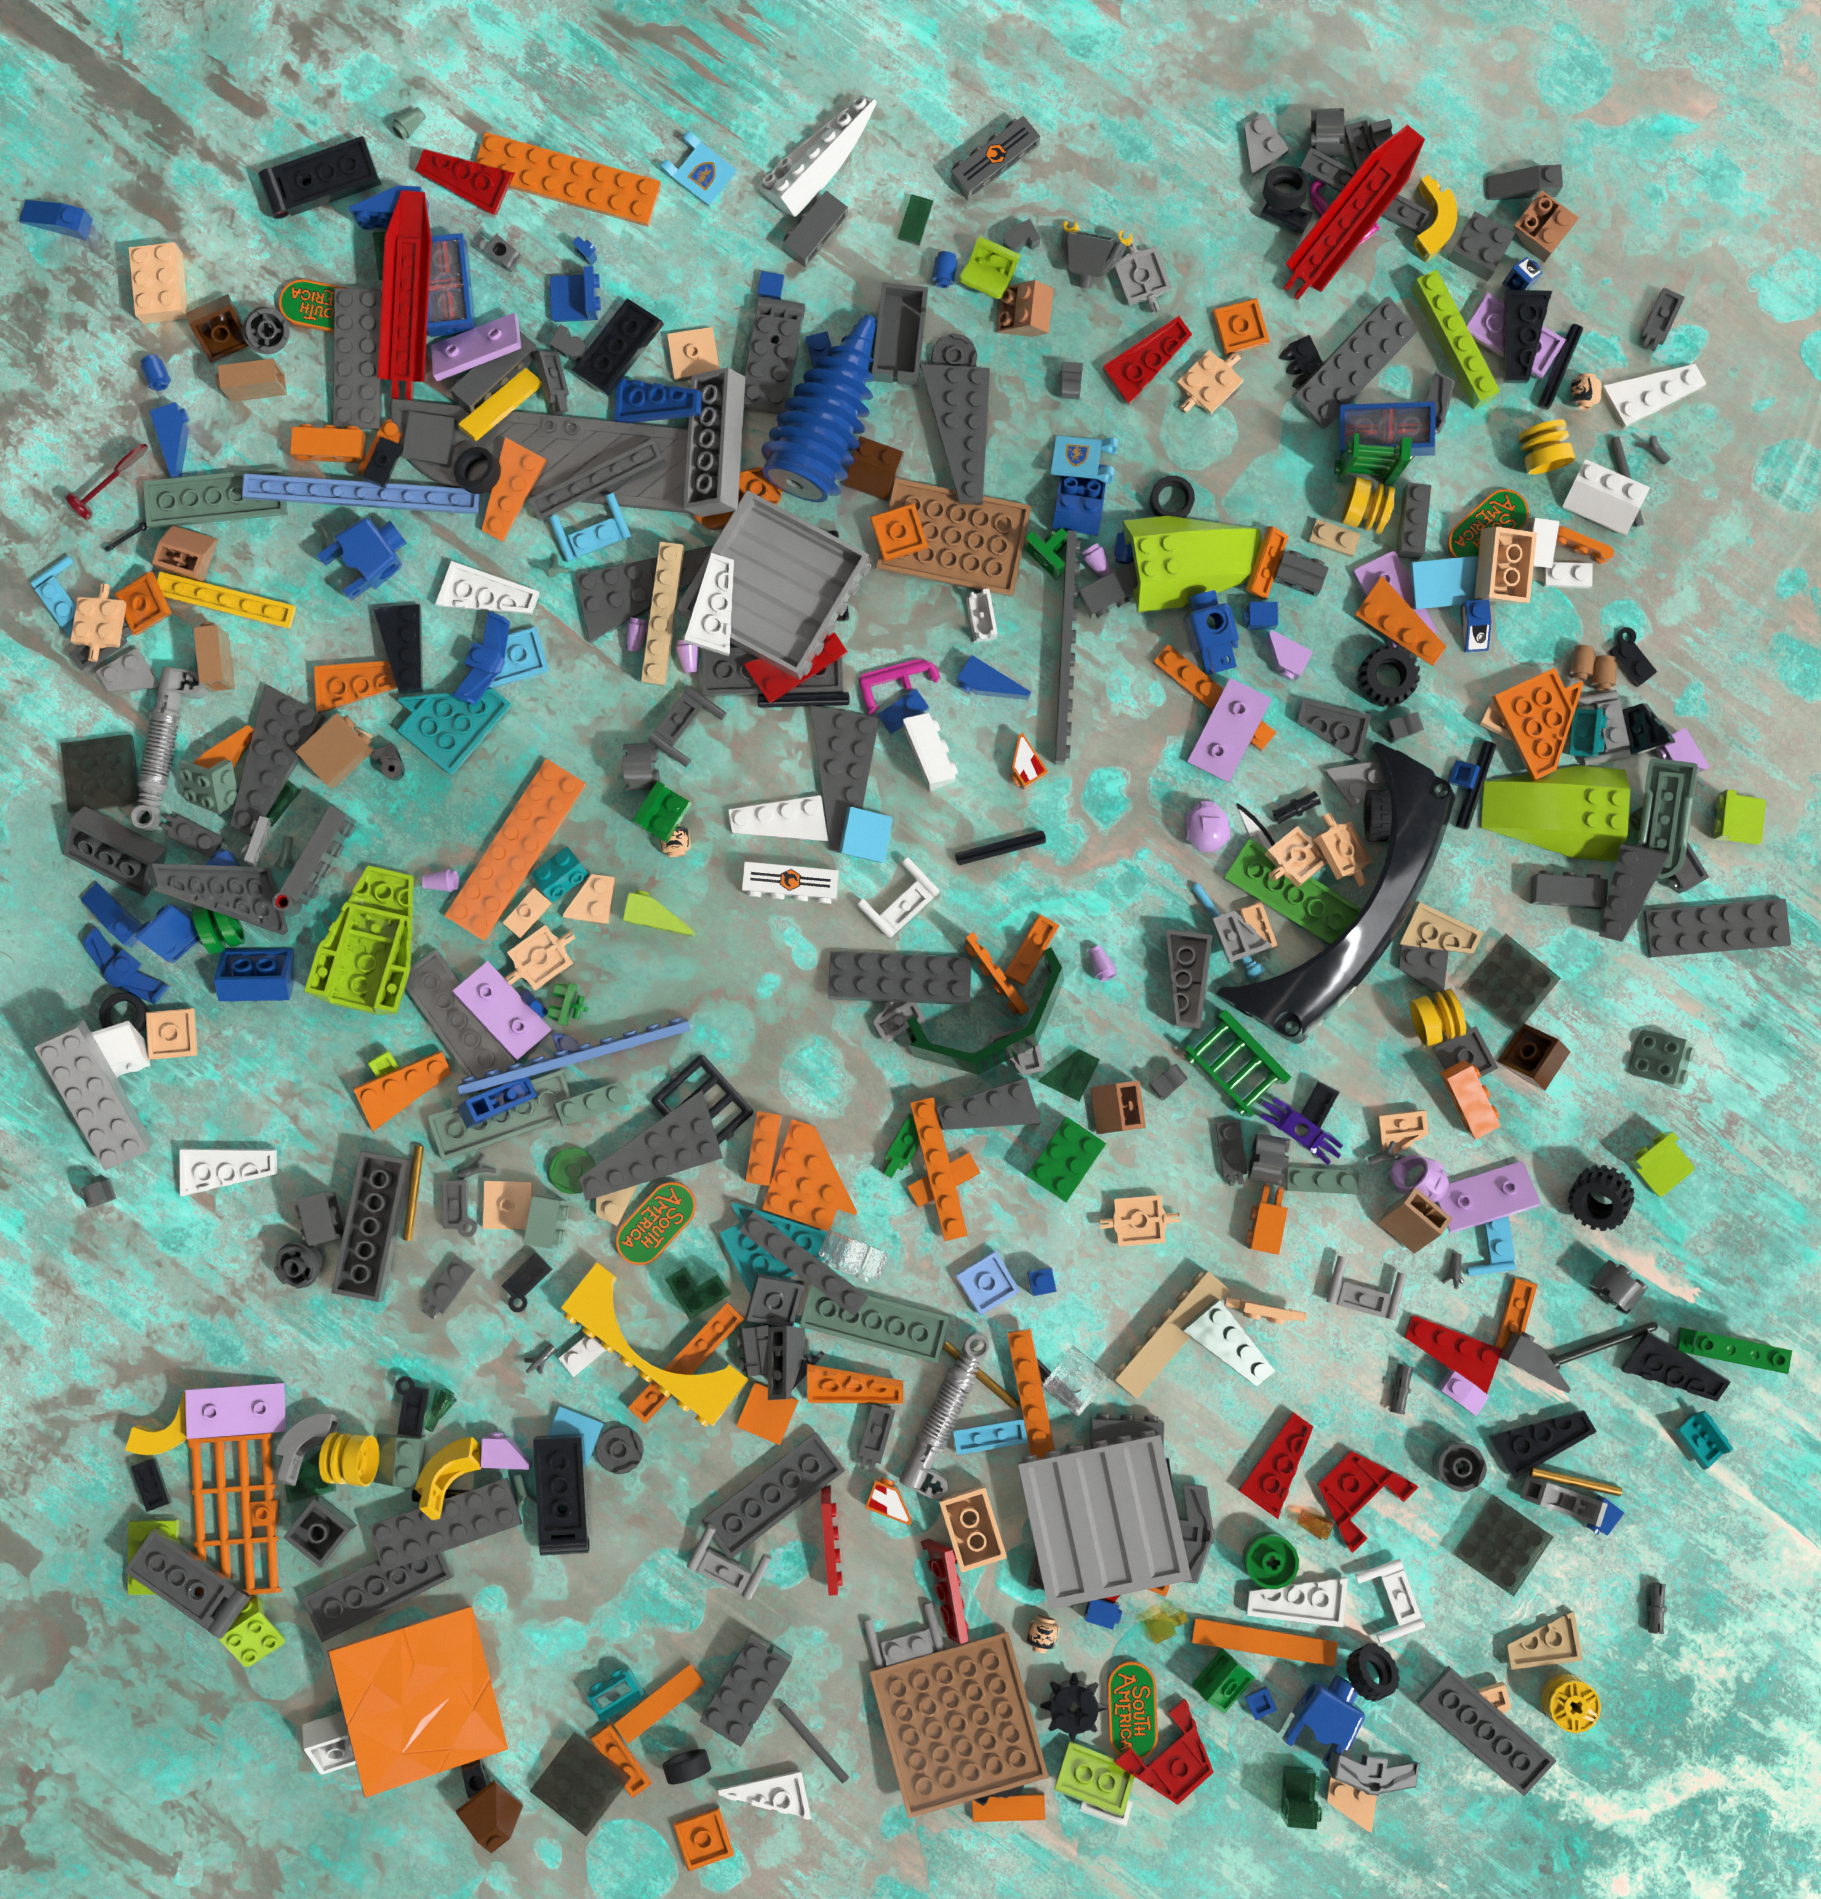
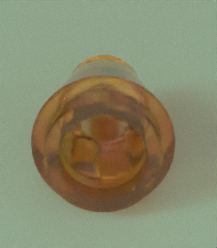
[1297,1511,1334,1540]

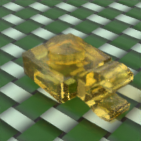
[1144,1609,1189,1645]

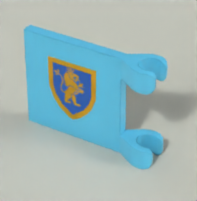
[661,131,737,206]
[1051,436,1118,483]

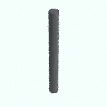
[1610,436,1644,527]
[779,1703,849,1784]

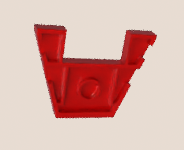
[1317,1450,1419,1553]
[1113,1699,1214,1805]

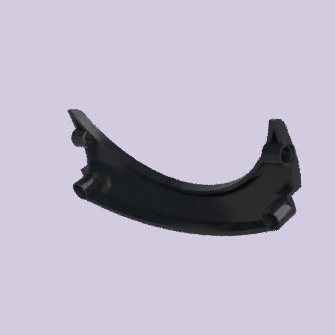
[1215,742,1455,1044]

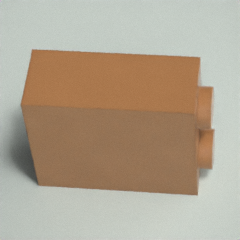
[215,358,287,402]
[193,622,235,692]
[295,713,374,789]
[1378,1187,1453,1254]

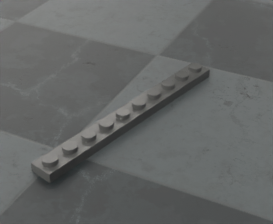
[1055,530,1081,765]

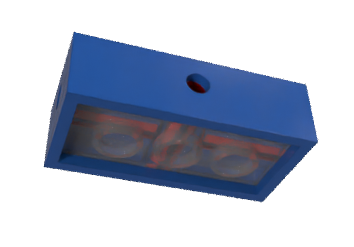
[427,233,476,337]
[1340,402,1436,456]

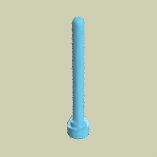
[1192,883,1266,982]

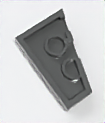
[1296,699,1371,762]

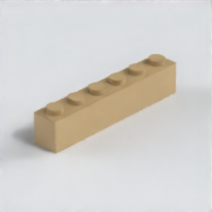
[641,541,685,687]
[1113,1270,1230,1399]

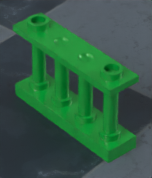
[1334,433,1412,486]
[1183,1009,1292,1117]
[1676,1327,1792,1374]

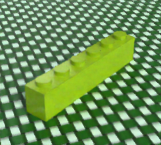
[1410,269,1500,409]

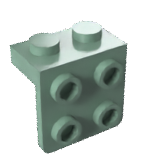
[178,759,238,814]
[1629,1030,1695,1090]

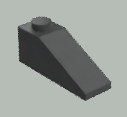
[1486,164,1563,200]
[768,1326,805,1400]
[1499,1331,1571,1393]

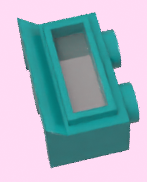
[586,1667,645,1723]

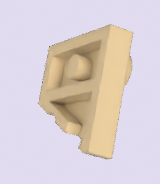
[596,1163,638,1226]

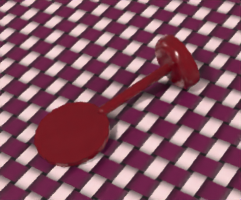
[64,444,148,521]

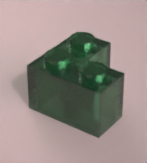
[665,1266,732,1320]
[1280,1766,1322,1830]

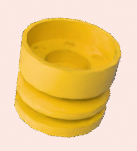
[1517,420,1576,475]
[1341,477,1395,534]
[1410,988,1466,1047]
[319,1432,380,1487]
[1540,1673,1601,1733]

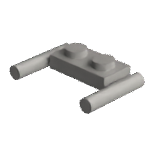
[1576,690,1631,766]
[1326,1255,1407,1321]
[687,1524,772,1600]
[863,1602,945,1669]

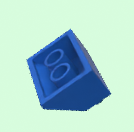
[214,948,294,1002]

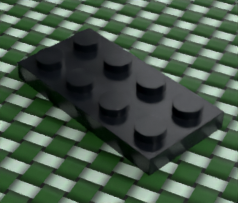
[571,298,664,396]

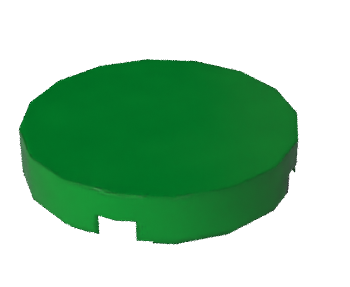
[549,1147,596,1194]

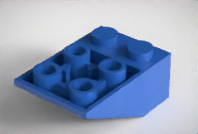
[349,185,429,231]
[1052,464,1107,536]
[135,904,201,963]

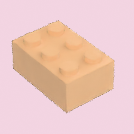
[129,242,188,324]
[1474,527,1537,604]
[939,1484,1007,1572]

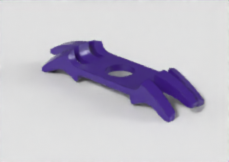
[1260,1097,1343,1165]

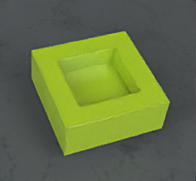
[368,1049,400,1077]

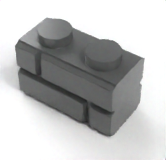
[1273,550,1329,597]
[737,1324,770,1377]

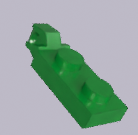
[882,1113,920,1178]

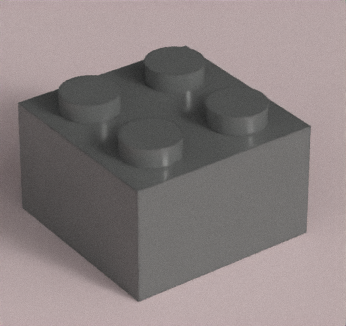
[1448,211,1515,281]
[295,1192,344,1246]
[283,1496,357,1568]

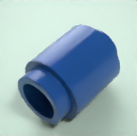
[932,251,958,288]
[140,354,171,391]
[1114,529,1134,564]

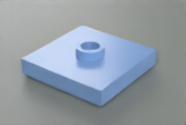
[955,1250,1020,1316]

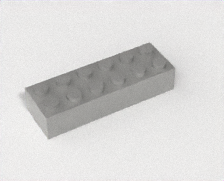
[683,367,745,517]
[34,1019,153,1171]

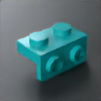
[1569,708,1607,758]
[530,846,589,902]
[1674,1411,1733,1470]

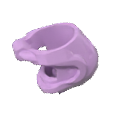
[1185,800,1230,852]
[1389,1155,1449,1203]

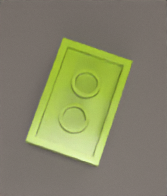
[128,1520,179,1595]
[1053,1741,1135,1816]

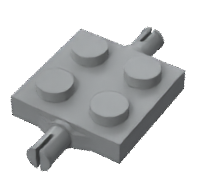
[1114,239,1172,314]

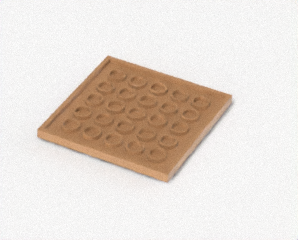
[869,1632,1049,1819]

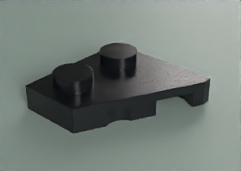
[1622,703,1675,755]

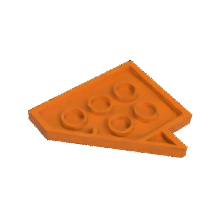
[1491,668,1584,781]
[762,1119,857,1232]

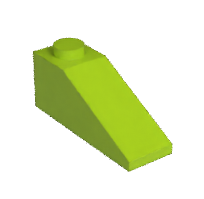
[623,890,695,937]

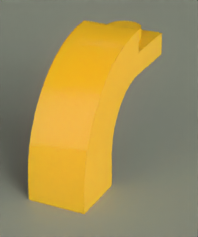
[1413,174,1457,263]
[125,1391,187,1455]
[415,1436,482,1520]

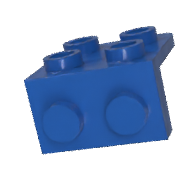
[550,266,601,322]

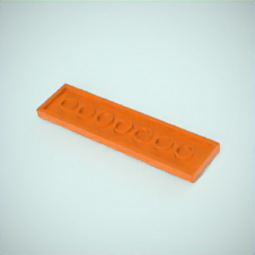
[476,132,661,227]
[444,758,587,941]

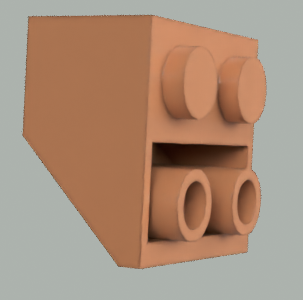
[1514,190,1579,263]
[996,280,1054,337]
[151,526,218,583]
[1090,1081,1146,1134]

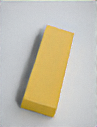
[458,368,542,442]

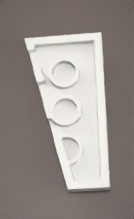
[1601,364,1706,428]
[684,553,734,656]
[435,561,540,615]
[729,795,828,842]
[179,1148,277,1197]
[1246,1577,1348,1627]

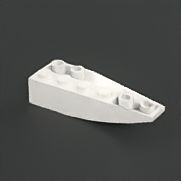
[757,95,877,217]

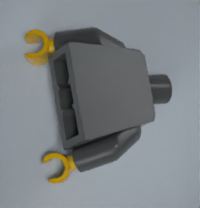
[1060,221,1133,289]

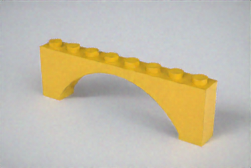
[561,1262,749,1427]

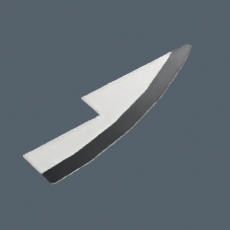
[1237,803,1275,850]

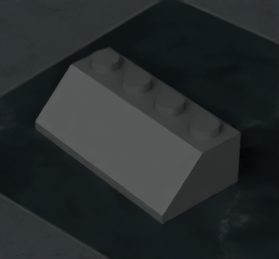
[63,806,167,897]

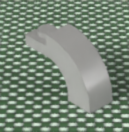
[275,1414,341,1486]
[1520,1475,1608,1527]

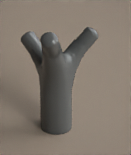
[1635,436,1671,465]
[1367,1141,1406,1166]
[457,1154,496,1180]
[1442,1253,1464,1289]
[524,1343,557,1374]

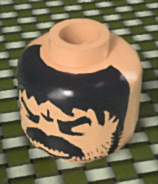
[1570,373,1602,410]
[659,824,691,857]
[1026,1615,1060,1653]

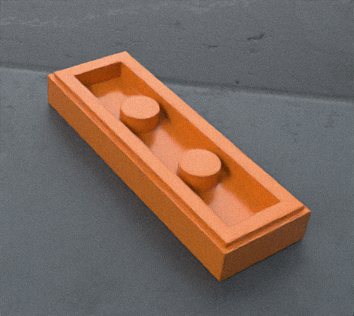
[1246,526,1289,600]
[1004,914,1060,986]
[907,1152,981,1207]
[1494,1277,1538,1349]
[590,1722,652,1798]
[972,1793,1045,1822]

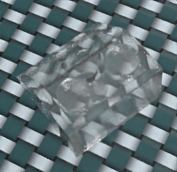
[1041,1345,1110,1417]

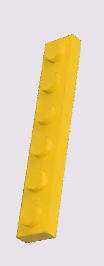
[157,571,296,630]

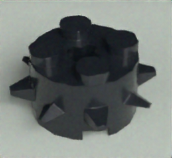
[1040,1673,1107,1741]

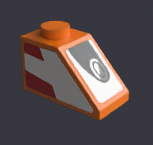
[1010,733,1048,790]
[865,1476,912,1525]

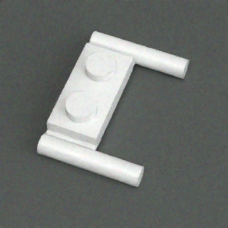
[857,857,940,939]
[1355,1558,1425,1644]

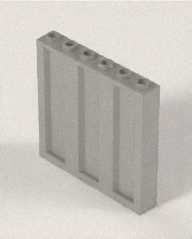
[676,490,871,680]
[1018,1430,1192,1610]

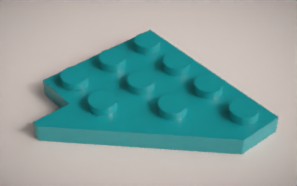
[397,689,512,776]
[719,1203,836,1296]

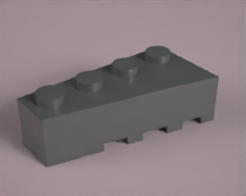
[1599,843,1671,942]
[1165,929,1213,1031]
[936,1078,1041,1130]

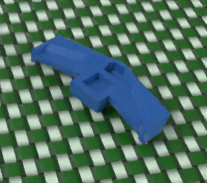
[452,611,510,706]
[83,928,170,1005]

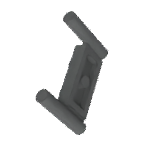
[648,686,727,767]

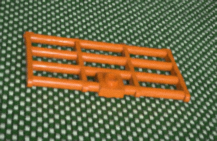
[188,1433,281,1595]

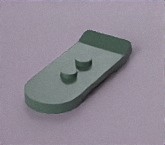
[1637,758,1698,879]

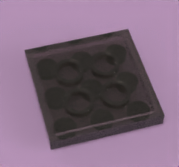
[61,734,140,813]
[1460,933,1561,1033]
[1452,1494,1554,1597]
[530,1731,631,1836]

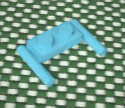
[549,493,631,562]
[30,555,76,637]
[1466,1216,1516,1276]

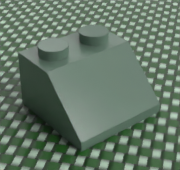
[374,1433,426,1488]

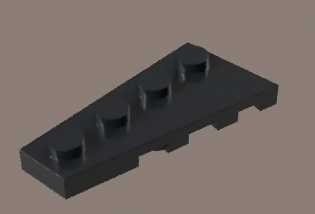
[1621,1330,1731,1401]

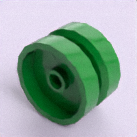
[192,906,245,955]
[1242,1531,1299,1590]

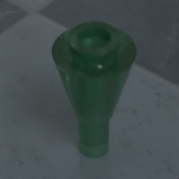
[425,1388,457,1432]

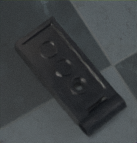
[258,136,382,219]
[533,1433,590,1556]

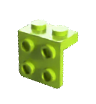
[959,236,1021,299]
[1713,789,1766,845]
[1629,1131,1695,1197]
[218,1595,285,1667]

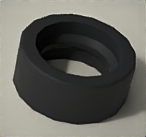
[1262,166,1309,210]
[454,447,501,494]
[1150,475,1195,518]
[99,993,148,1033]
[662,1749,711,1785]

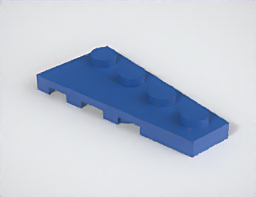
[614,378,702,423]

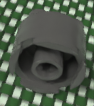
[1311,108,1344,156]
[623,743,660,791]
[1248,1133,1290,1186]
[1588,1260,1648,1315]
[1433,1440,1487,1492]

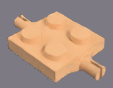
[1177,350,1243,415]
[71,583,127,662]
[1315,812,1373,887]
[1265,826,1328,888]
[505,925,576,991]
[1099,1195,1180,1247]
[1224,1297,1307,1324]

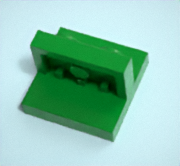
[1023,528,1068,580]
[632,781,692,843]
[1191,1648,1255,1714]

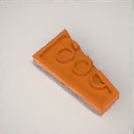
[482,437,547,542]
[353,1050,452,1131]
[807,1364,903,1404]

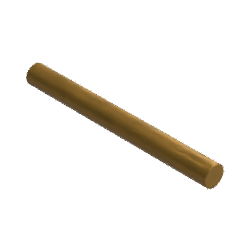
[403,1146,424,1241]
[942,1341,1020,1410]
[1529,1467,1622,1497]

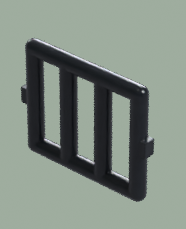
[651,1055,754,1145]

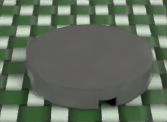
[931,333,978,367]
[595,1425,644,1475]

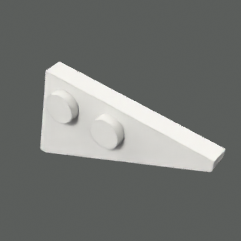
[718,1770,811,1820]

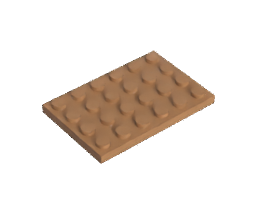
[876,478,1031,597]

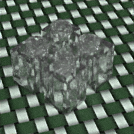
[818,1229,889,1282]

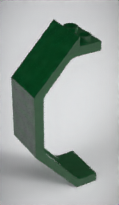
[906,947,1064,1075]

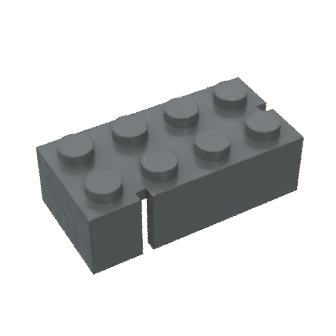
[872,282,928,386]
[700,1632,793,1747]

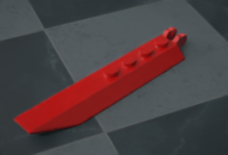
[1283,124,1425,300]
[378,190,432,401]

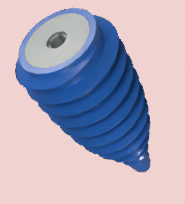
[761,315,877,503]

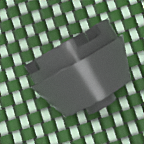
[242,307,290,354]
[274,1242,323,1289]

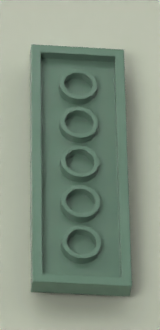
[143,467,288,529]
[427,1070,572,1162]
[799,1285,950,1364]

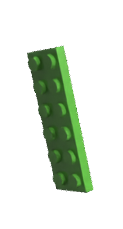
[1223,838,1362,945]

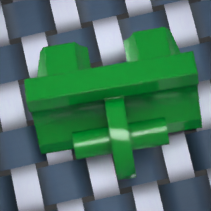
[547,982,589,1026]

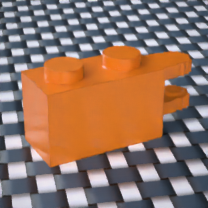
[1245,1184,1288,1255]

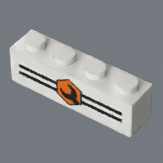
[742,862,839,904]

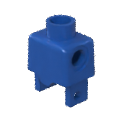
[317,518,407,601]
[1183,590,1239,675]
[1282,1675,1365,1769]

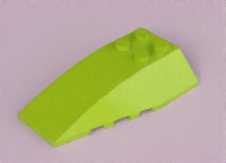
[1122,516,1262,613]
[1480,766,1630,862]
[304,865,414,1015]

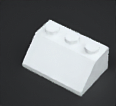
[1562,459,1650,536]
[903,713,958,792]
[91,1021,150,1077]
[302,1712,355,1775]

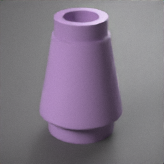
[1082,543,1112,579]
[626,617,648,653]
[675,640,698,673]
[422,869,459,892]
[1088,946,1117,982]

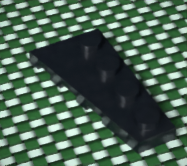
[1504,290,1552,383]
[373,604,423,694]
[1488,1410,1597,1479]

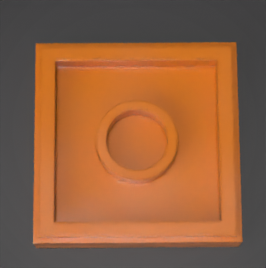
[1212,298,1270,355]
[870,503,928,562]
[114,572,172,636]
[736,1382,799,1445]
[673,1807,735,1872]

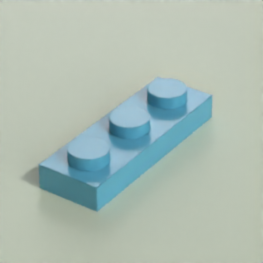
[953,1418,1028,1455]

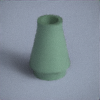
[391,107,426,140]

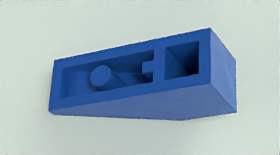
[19,200,93,241]
[149,402,190,478]
[956,655,1031,700]
[81,882,142,947]
[457,1077,537,1129]

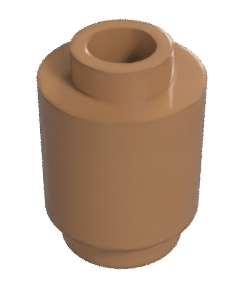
[1569,645,1595,681]
[1592,655,1617,691]

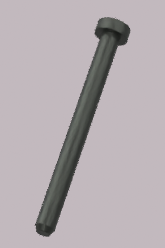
[1548,1321,1658,1370]

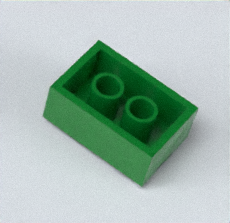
[1026,1117,1106,1203]

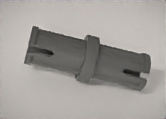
[1390,1364,1414,1415]
[1647,1583,1667,1634]

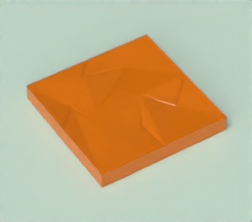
[327,1605,508,1798]

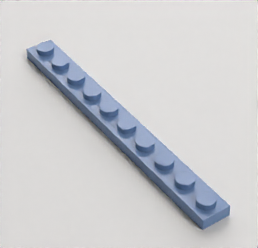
[242,474,480,515]
[457,1017,691,1096]

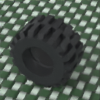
[1357,645,1420,707]
[1568,1165,1635,1231]

